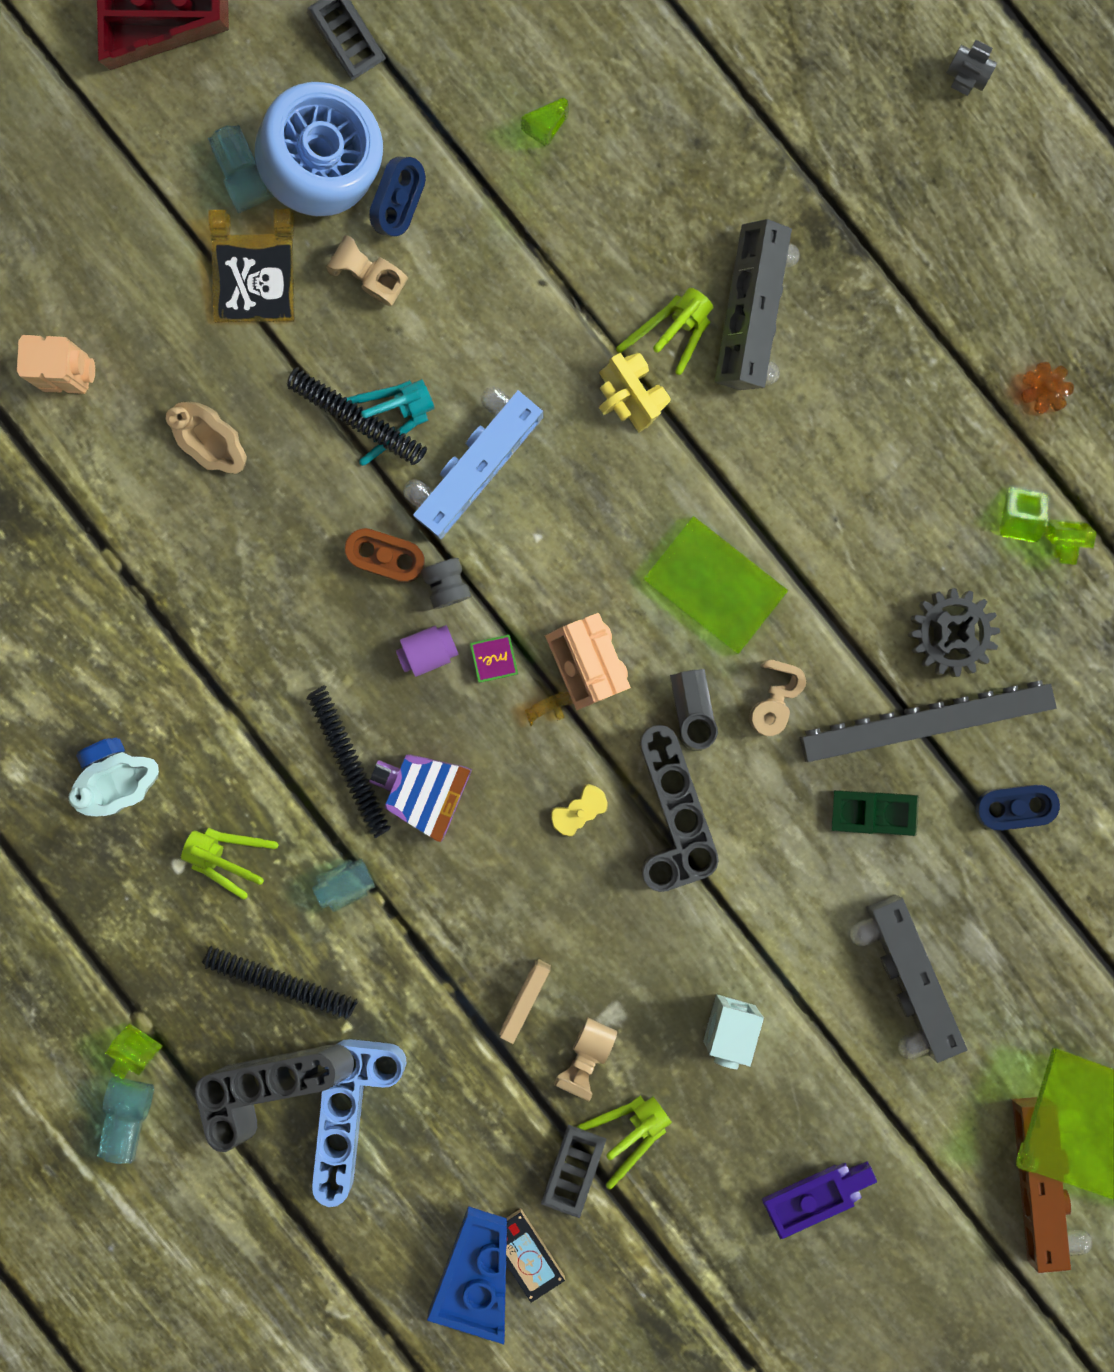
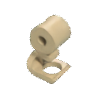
[326,235,408,306]
[749,660,806,736]
[554,1017,617,1102]

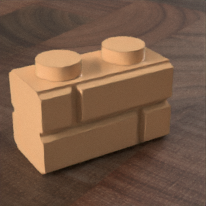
[17,335,95,394]
[545,613,631,710]

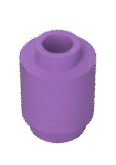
[396,625,459,677]

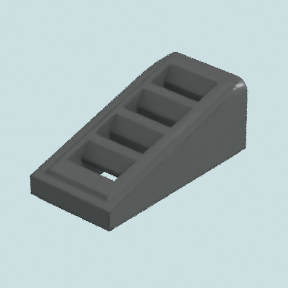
[307,0,386,81]
[541,1125,607,1218]

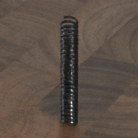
[287,367,427,465]
[306,685,391,838]
[202,945,358,1020]

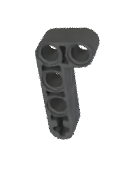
[640,725,719,892]
[195,1044,354,1152]

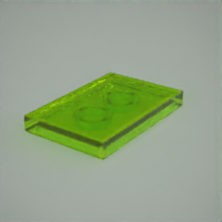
[643,516,788,654]

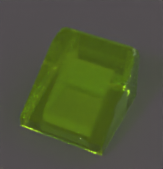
[521,98,569,147]
[1000,487,1048,542]

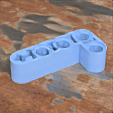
[312,1039,406,1207]

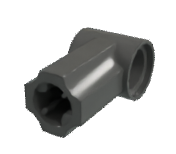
[670,669,718,751]

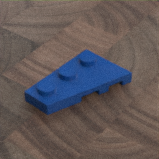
[427,1206,507,1345]

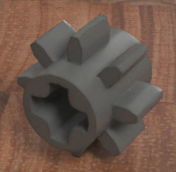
[946,40,997,96]

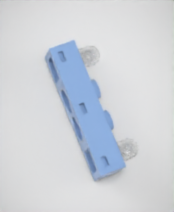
[403,387,543,540]

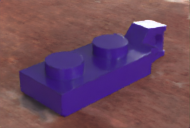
[762,1161,877,1239]

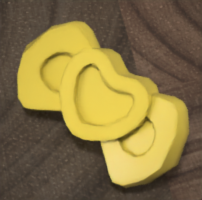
[551,784,608,837]

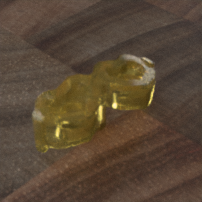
[525,691,574,727]

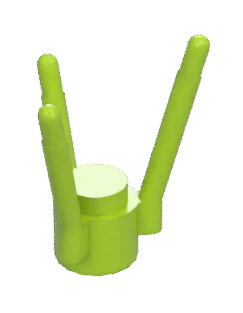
[616,288,714,375]
[181,828,279,900]
[577,1095,672,1189]

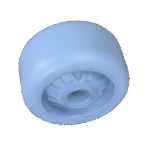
[255,82,383,216]

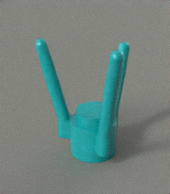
[347,379,435,466]

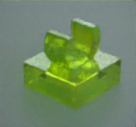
[1044,519,1096,565]
[105,1023,163,1080]

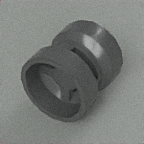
[421,558,472,609]

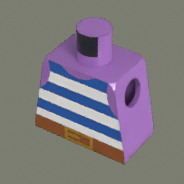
[369,754,472,842]

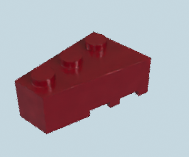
[97,0,229,70]

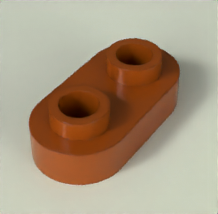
[345,528,425,583]

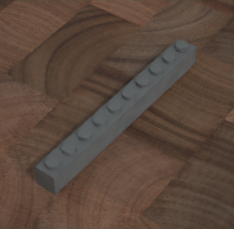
[800,680,1057,762]

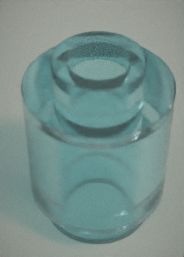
[312,858,376,913]

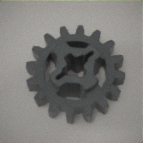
[908,588,1000,677]

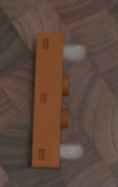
[1012,1096,1092,1273]

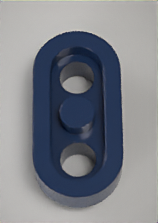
[369,157,426,236]
[975,784,1060,830]

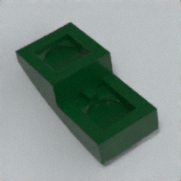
[832,790,919,836]

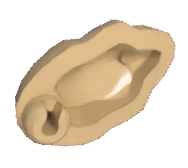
[165,402,247,474]

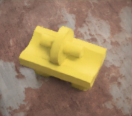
[599,352,671,433]

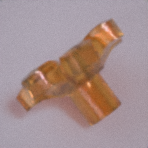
[1021,362,1074,414]

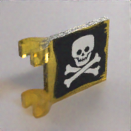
[209,209,295,323]

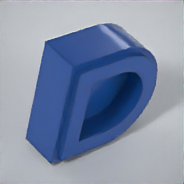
[76,737,125,769]

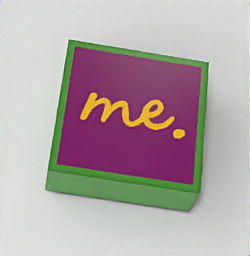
[470,635,518,683]

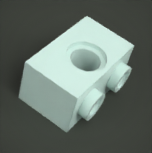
[703,994,764,1069]

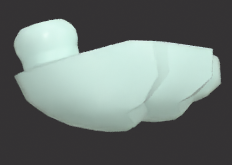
[68,752,159,817]

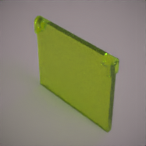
[1016,1047,1114,1200]

